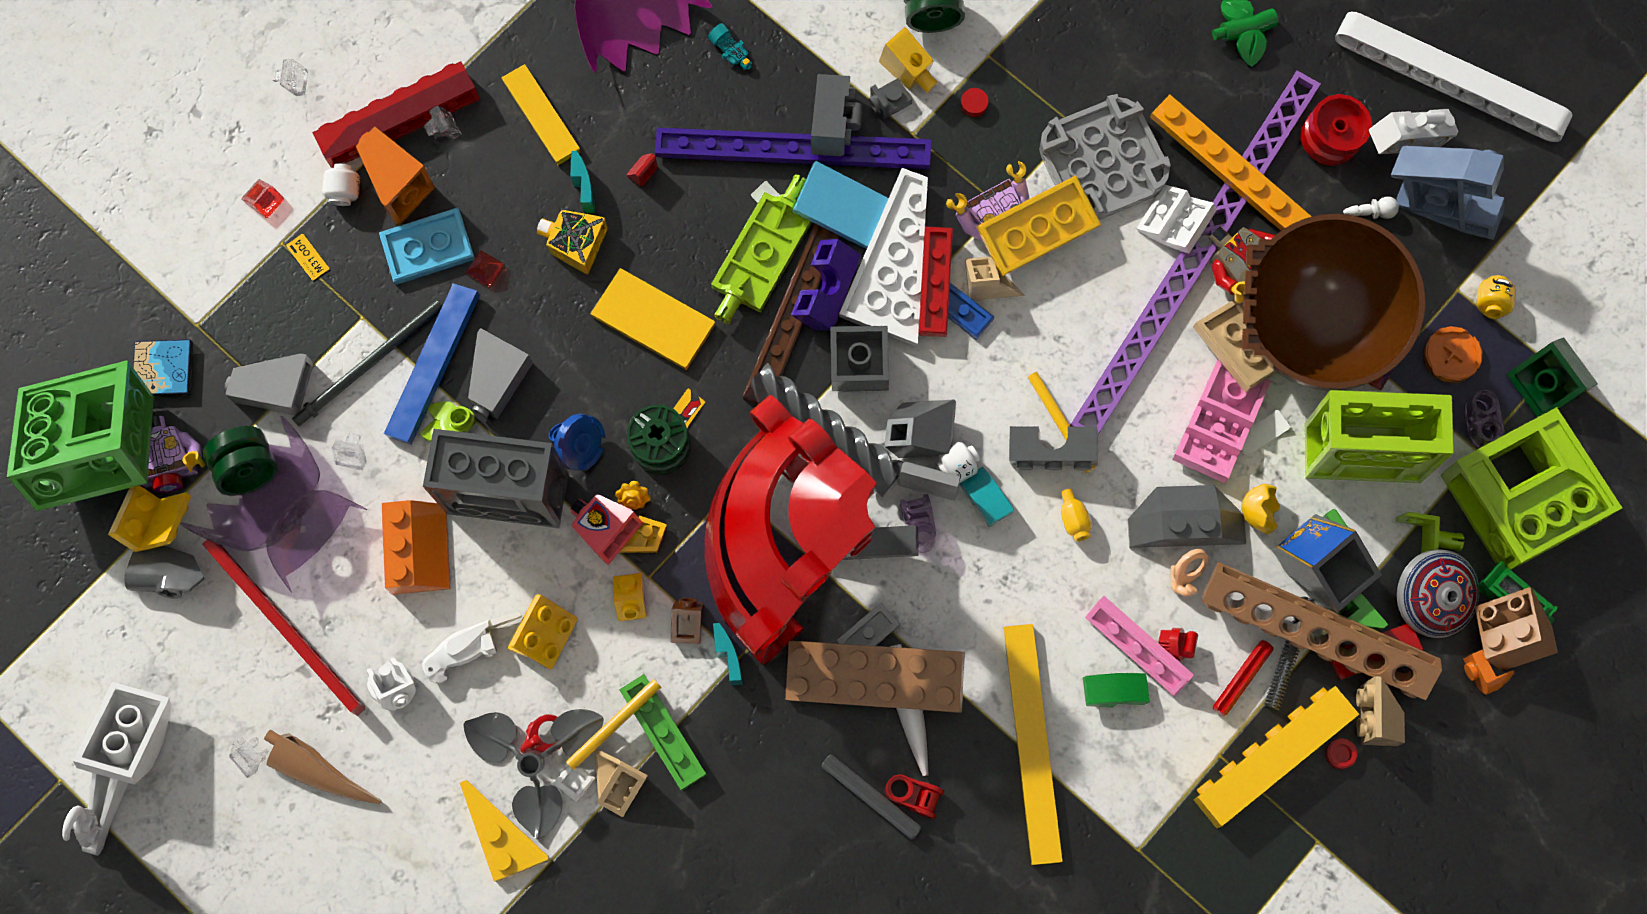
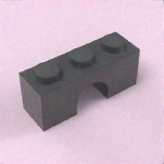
[1009,426,1098,471]

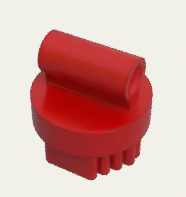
[1158,628,1198,661]

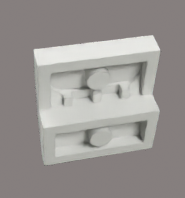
[1136,185,1217,254]

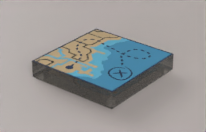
[133,339,193,397]

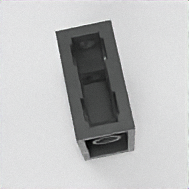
[423,429,569,528]

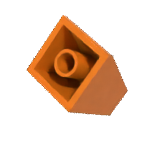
[356,126,435,226]

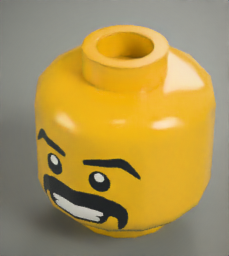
[1476,275,1516,319]

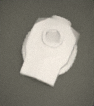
[366,658,416,711]

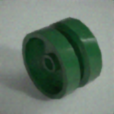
[904,0,965,33]
[203,426,278,496]

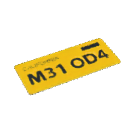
[286,234,329,280]

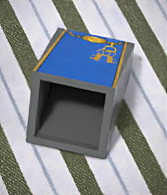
[1272,514,1382,612]

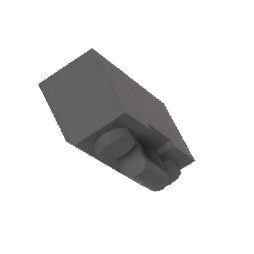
[811,74,863,156]

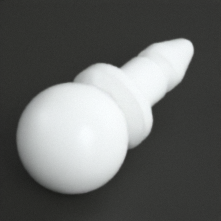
[1343,196,1399,219]

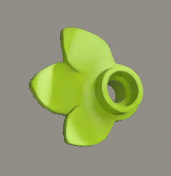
[420,401,475,442]

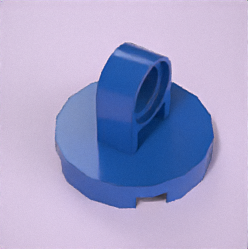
[548,413,605,471]

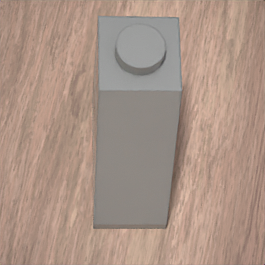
[468,328,533,419]
[225,354,314,415]

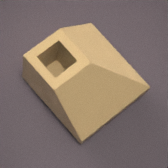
[1356,676,1405,747]

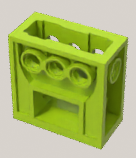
[1304,390,1454,483]
[1440,407,1622,570]

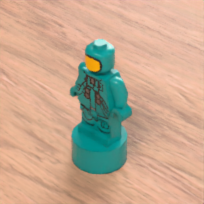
[707,23,752,70]

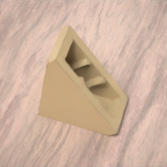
[965,256,1025,300]
[594,749,648,817]

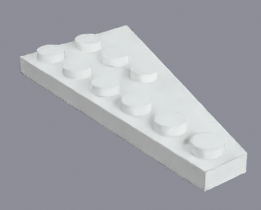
[839,168,928,347]

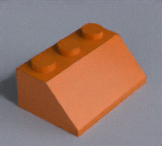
[382,500,451,595]

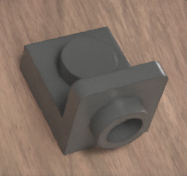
[868,78,912,119]

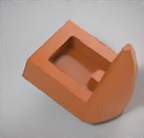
[1463,650,1515,695]

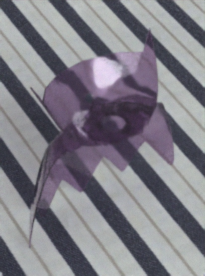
[180,416,368,593]

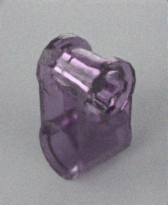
[899,494,936,553]

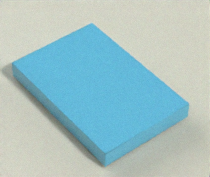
[792,161,889,249]
[379,207,475,285]

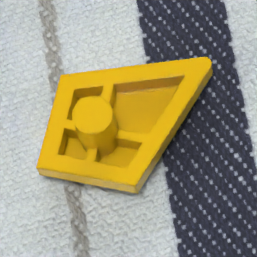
[619,516,667,553]

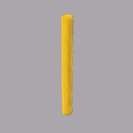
[1027,372,1096,474]
[566,679,662,770]

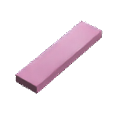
[1085,596,1194,697]

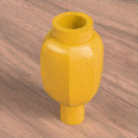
[1061,488,1092,542]

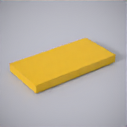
[976,175,1101,277]
[590,268,716,371]

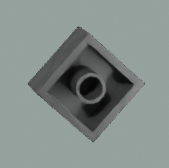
[831,326,889,391]

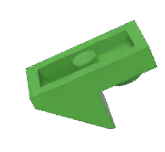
[1343,593,1388,631]

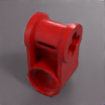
[885,774,945,819]

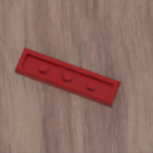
[919,227,953,337]

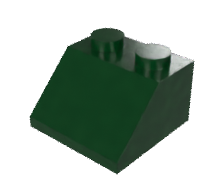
[1506,337,1598,417]

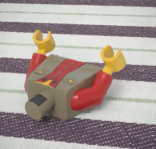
[1209,226,1275,303]

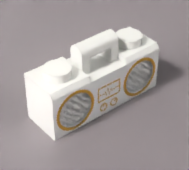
[1369,109,1458,154]

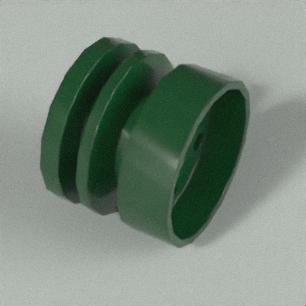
[627,405,691,475]

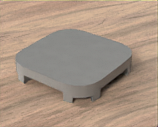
[1039,94,1171,220]

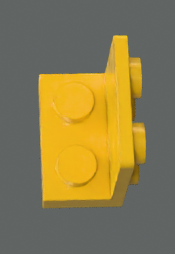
[108,485,191,552]

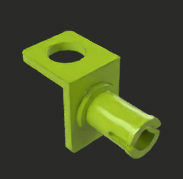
[1396,512,1464,553]

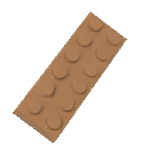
[785,641,965,712]

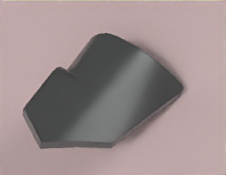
[124,545,205,599]

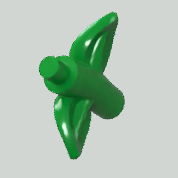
[1212,0,1278,67]

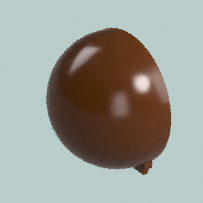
[1242,214,1425,391]

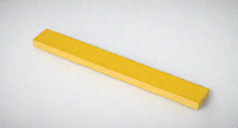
[1003,624,1063,865]

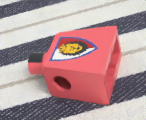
[570,495,643,565]

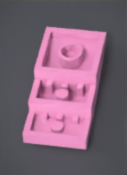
[1172,359,1271,484]

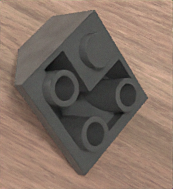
[884,399,956,458]

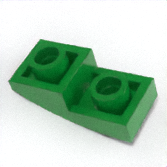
[1083,673,1150,708]

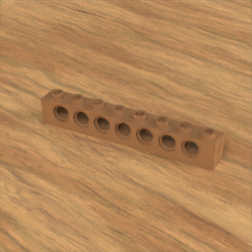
[1202,562,1442,700]

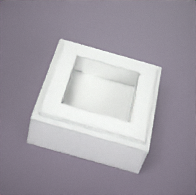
[553,765,596,803]

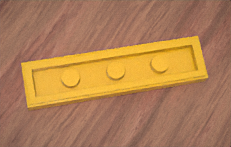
[501,64,581,166]

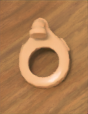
[1170,549,1209,597]

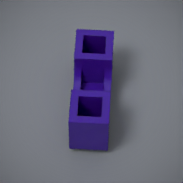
[791,239,861,331]

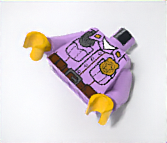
[946,161,1030,241]
[129,416,206,489]

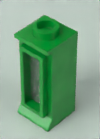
[1479,560,1558,624]

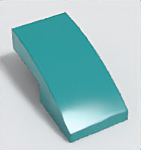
[570,151,595,213]
[960,466,1014,527]
[713,623,743,685]

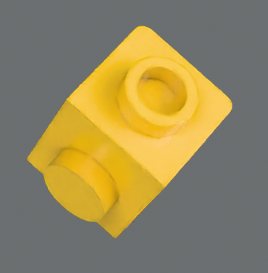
[613,573,647,621]

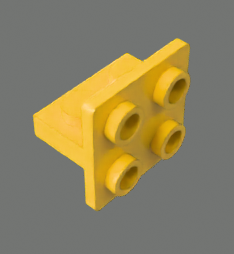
[507,594,578,670]

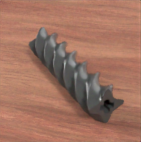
[744,363,903,497]

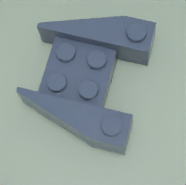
[1391,146,1504,240]

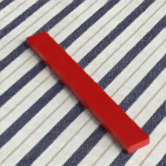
[202,537,365,716]

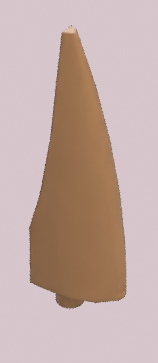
[264,730,382,804]

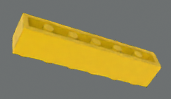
[1194,686,1359,828]

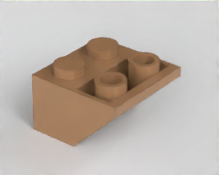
[1475,587,1558,671]

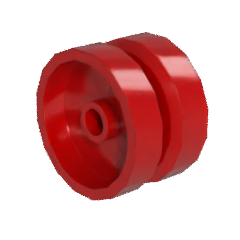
[1300,94,1372,166]

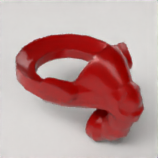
[520,714,562,756]

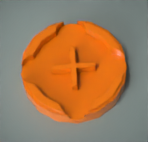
[1423,326,1483,383]

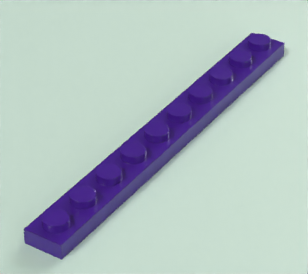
[655,128,931,169]

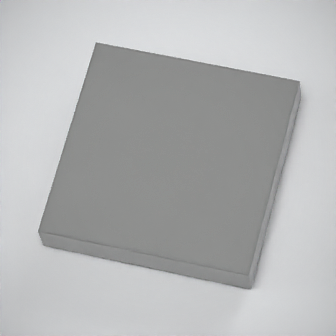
[900,462,960,501]

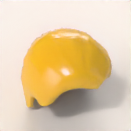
[1241,484,1280,535]

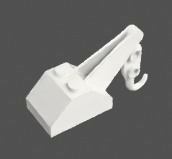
[62,682,172,856]

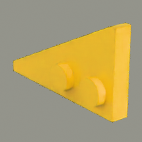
[460,780,550,882]

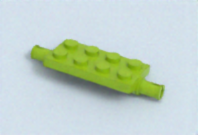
[711,175,812,324]

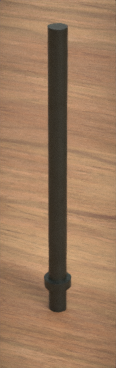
[291,300,442,427]

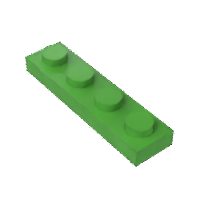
[619,674,707,791]

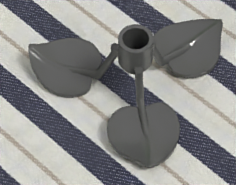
[463,709,604,839]

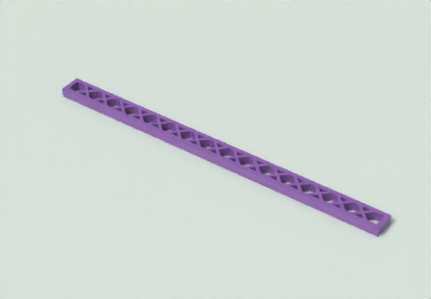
[1070,71,1321,435]

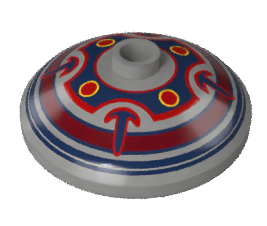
[1397,549,1479,638]

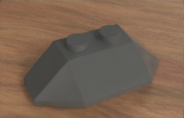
[1127,485,1246,548]

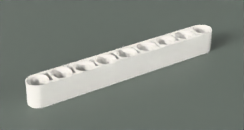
[1335,12,1573,142]

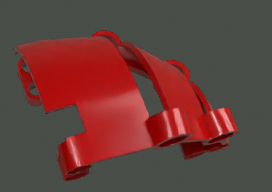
[705,395,877,666]

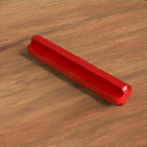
[1213,640,1274,716]

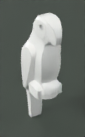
[422,612,522,683]

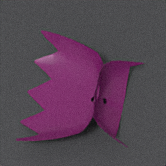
[574,0,713,73]

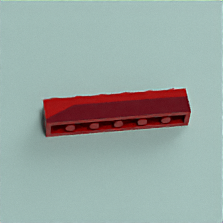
[312,61,480,168]

